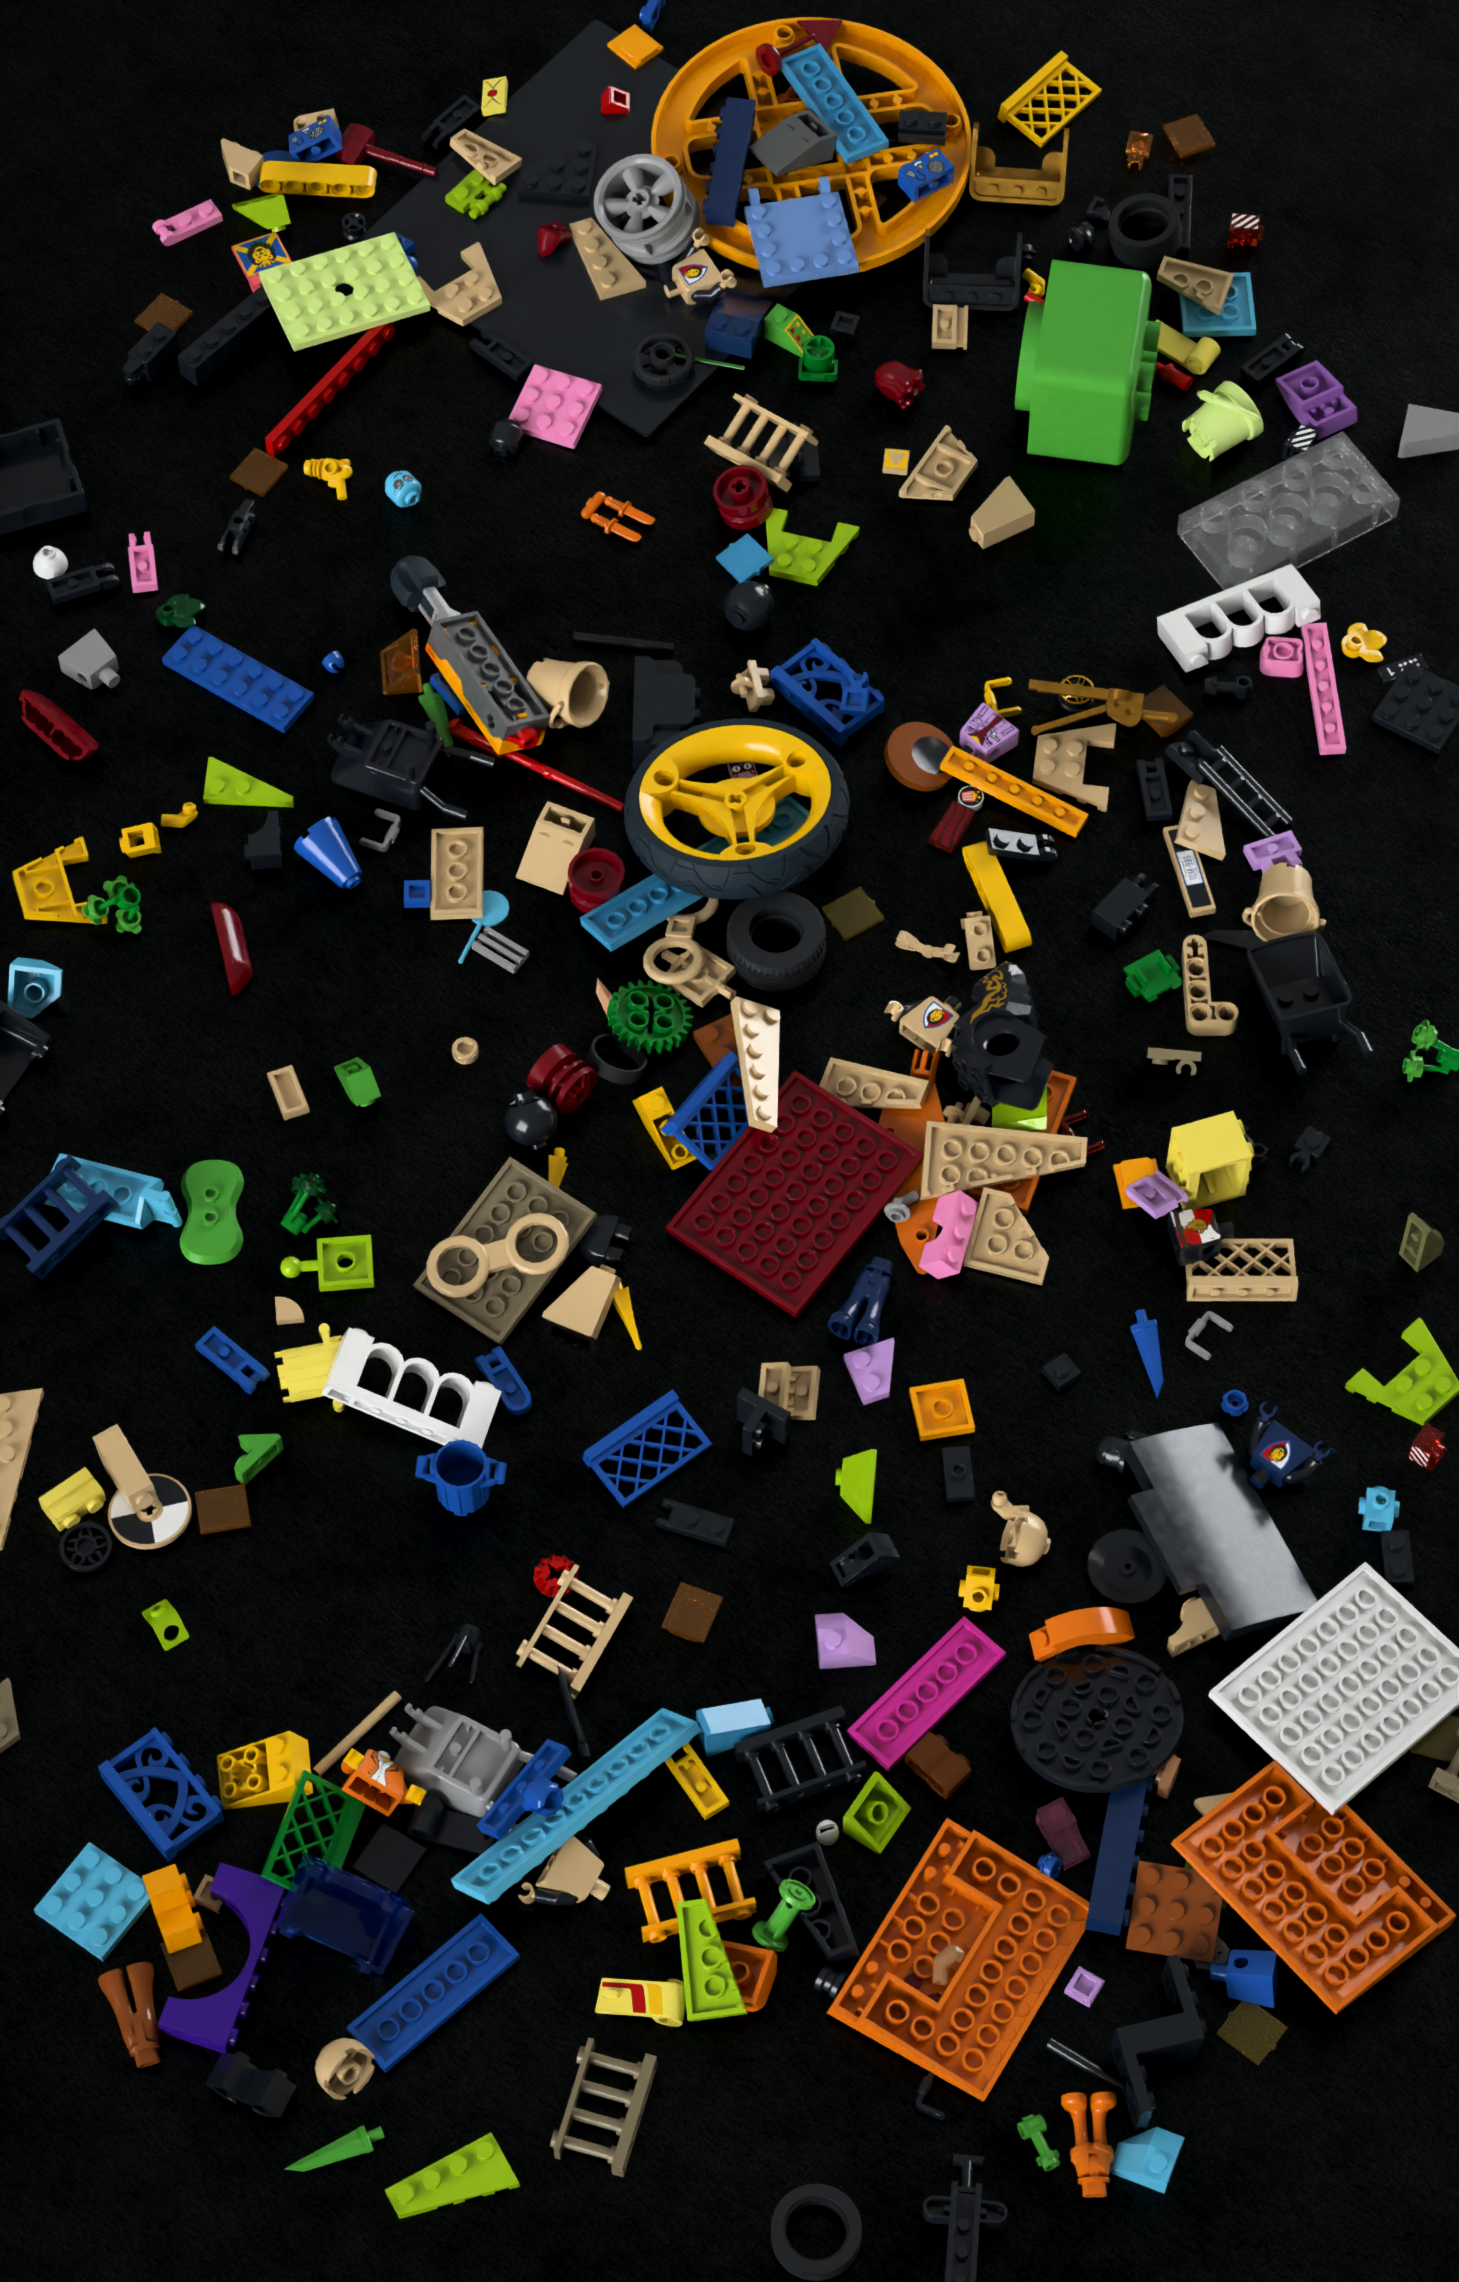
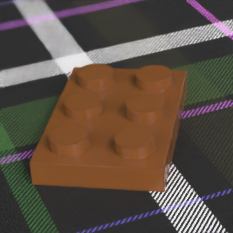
[693,1013,742,1097]

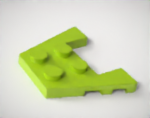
[766,508,860,586]
[1345,1317,1459,1426]

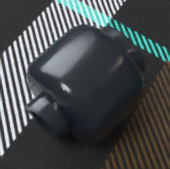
[488,418,524,457]

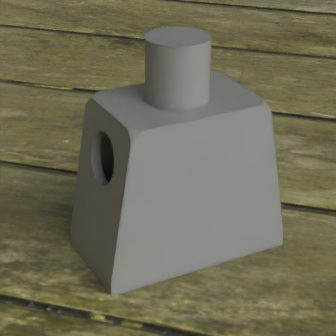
[58,629,120,689]

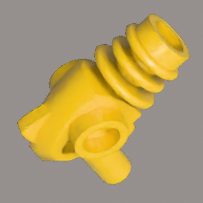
[304,458,352,500]

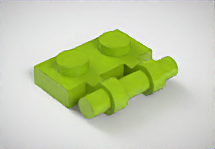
[445,169,507,219]

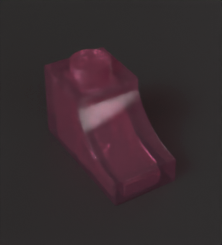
[1036,1796,1090,1870]

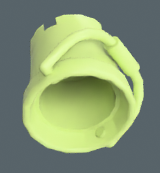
[1182,381,1264,461]

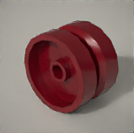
[713,465,774,530]
[568,847,626,913]

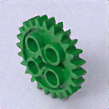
[606,980,693,1054]

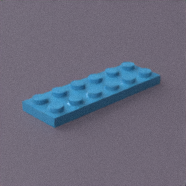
[781,43,889,165]

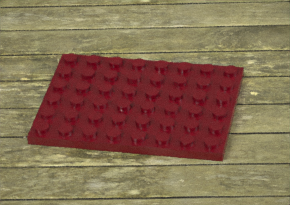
[666,1071,924,1318]

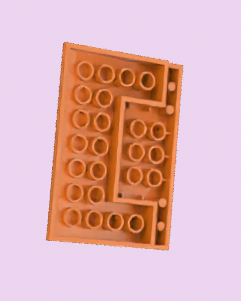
[1171,1760,1456,2014]
[827,1818,1090,2102]

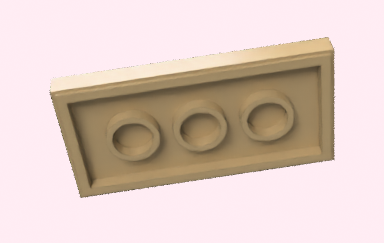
[430,827,484,920]

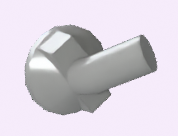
[884,1190,919,1223]

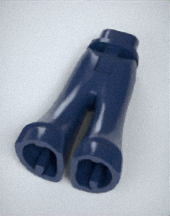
[828,1257,893,1346]

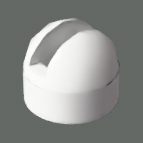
[816,1820,839,1845]

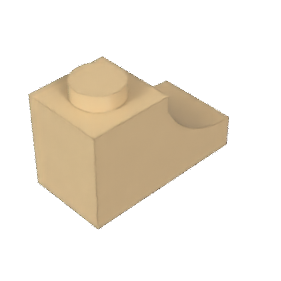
[1167,1597,1220,1658]

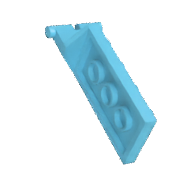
[44,1153,183,1229]

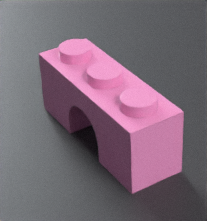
[919,1190,979,1279]

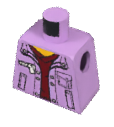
[959,702,1019,764]

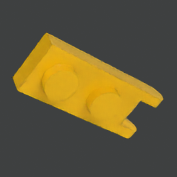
[665,1743,729,1820]

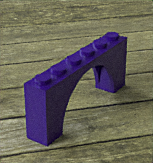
[158,1862,290,2053]

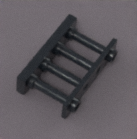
[734,1705,867,1815]

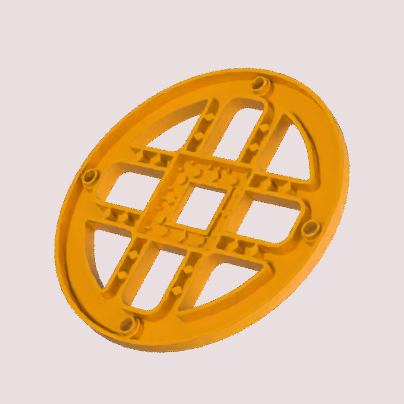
[651,17,972,276]

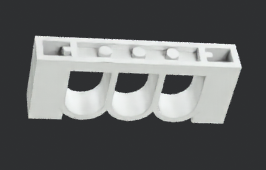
[1157,564,1321,672]
[321,1327,502,1449]

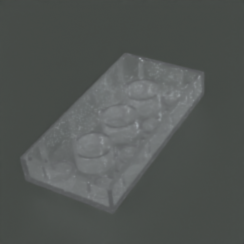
[1177,431,1400,590]

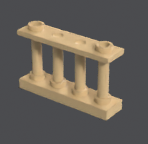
[704,393,818,492]
[516,1564,633,1699]

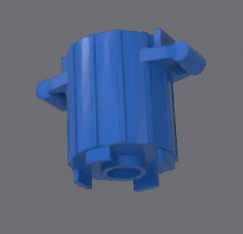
[415,1439,507,1516]

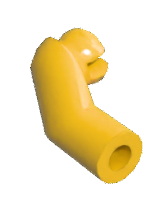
[161,802,198,828]

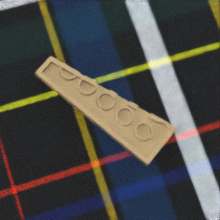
[730,996,780,1133]

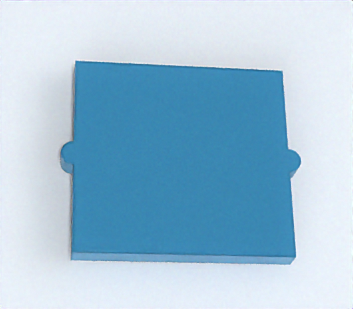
[716,533,774,583]

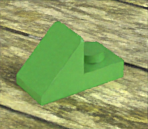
[234,1434,284,1486]

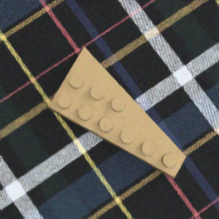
[920,1121,1087,1201]
[0,1388,44,1550]

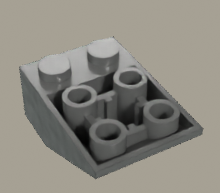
[748,110,838,176]

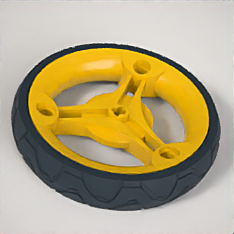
[624,718,850,900]

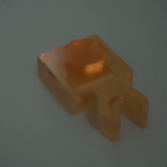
[1126,131,1153,170]

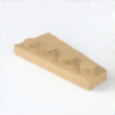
[819,1057,931,1109]

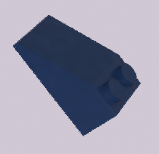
[705,290,773,359]

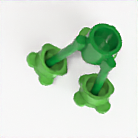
[82,876,142,934]
[1402,1020,1459,1082]

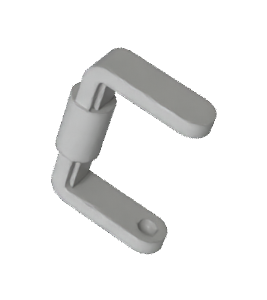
[359,809,401,852]
[1185,1311,1234,1360]

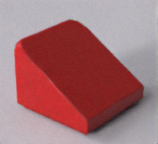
[601,86,630,114]

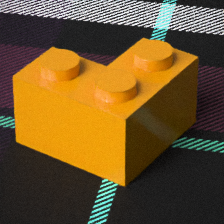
[142,1864,204,1954]

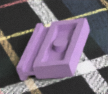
[1125,1170,1188,1219]

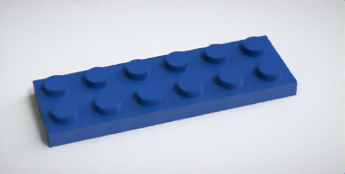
[162,626,315,734]
[346,1913,520,2073]

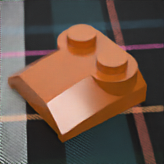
[722,1940,777,2012]

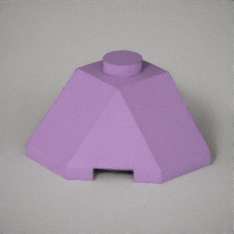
[815,1613,876,1669]

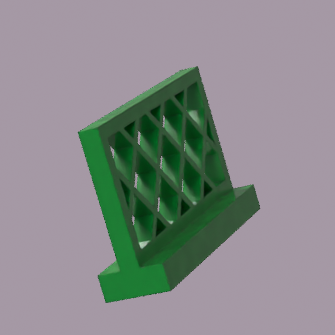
[261,1770,366,1908]

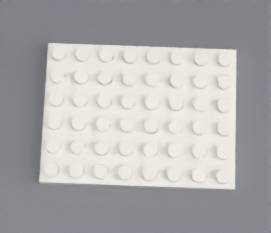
[1208,1562,1459,1816]

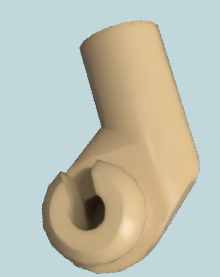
[991,1491,1029,1520]

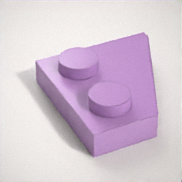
[844,1338,895,1405]

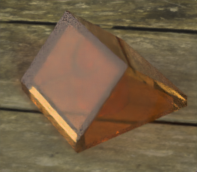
[380,628,422,695]

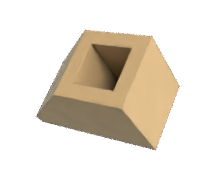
[221,138,264,191]

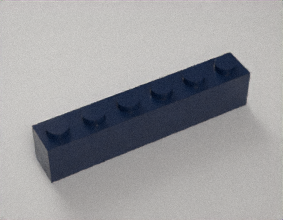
[702,97,756,227]
[1085,1777,1154,1936]

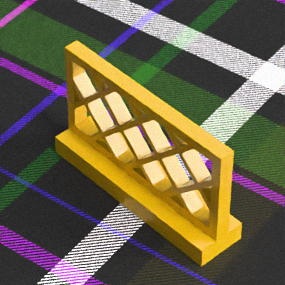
[997,50,1102,148]

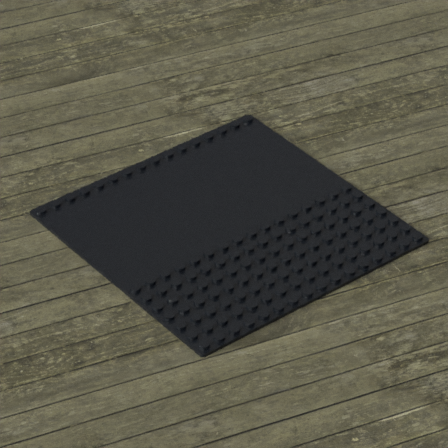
[354,20,887,437]

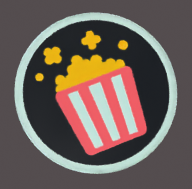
[958,785,984,812]

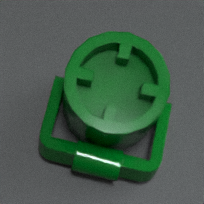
[798,335,838,382]

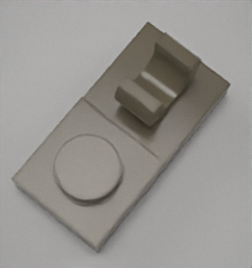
[1147,1047,1202,1075]

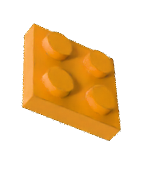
[909,1379,975,1441]

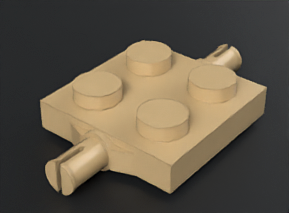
[661,946,736,1008]

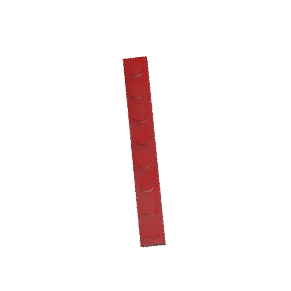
[265,322,395,458]

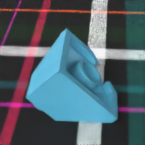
[8,957,63,1018]
[1109,2127,1185,2194]

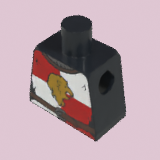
[1167,1209,1234,1266]

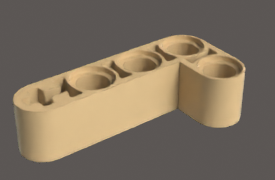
[1181,935,1239,1036]

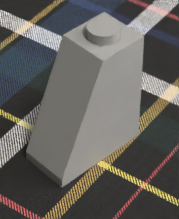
[1398,404,1459,458]

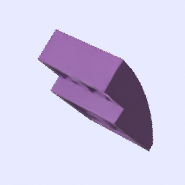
[1275,360,1357,440]

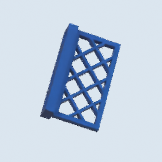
[660,1051,749,1171]
[582,1389,712,1508]

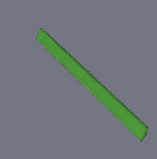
[675,353,745,370]

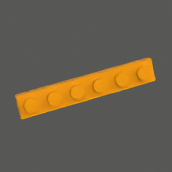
[939,745,1089,838]

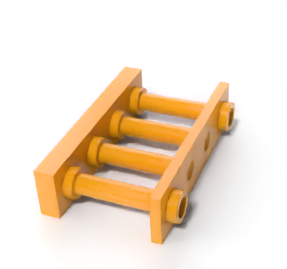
[625,1838,756,1943]

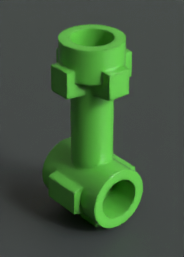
[1017,2114,1060,2171]

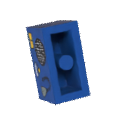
[288,115,343,163]
[898,148,954,203]

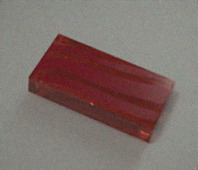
[929,800,976,853]

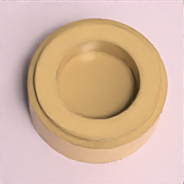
[452,1037,479,1064]

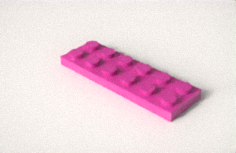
[847,1616,1006,1772]

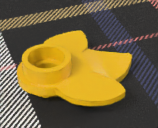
[1341,623,1387,662]

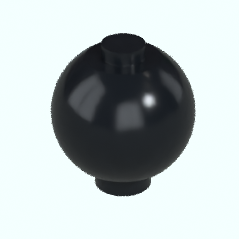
[724,581,774,632]
[505,1088,558,1149]

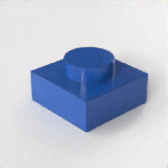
[404,880,431,908]

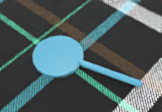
[458,890,509,964]

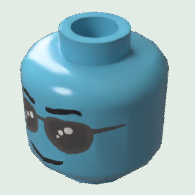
[385,471,422,508]

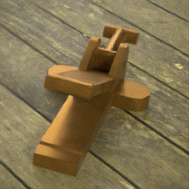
[1028,679,1178,736]

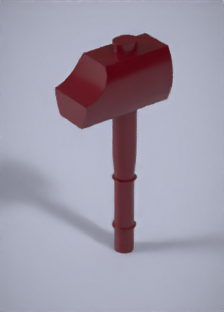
[335,123,438,177]

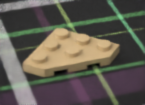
[963,1187,1049,1285]

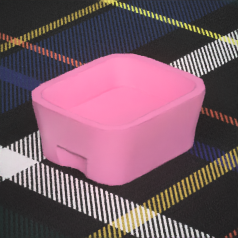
[1260,637,1304,678]

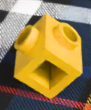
[959,1565,1000,1612]

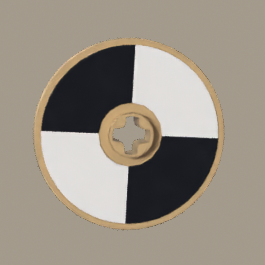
[108,1473,192,1550]

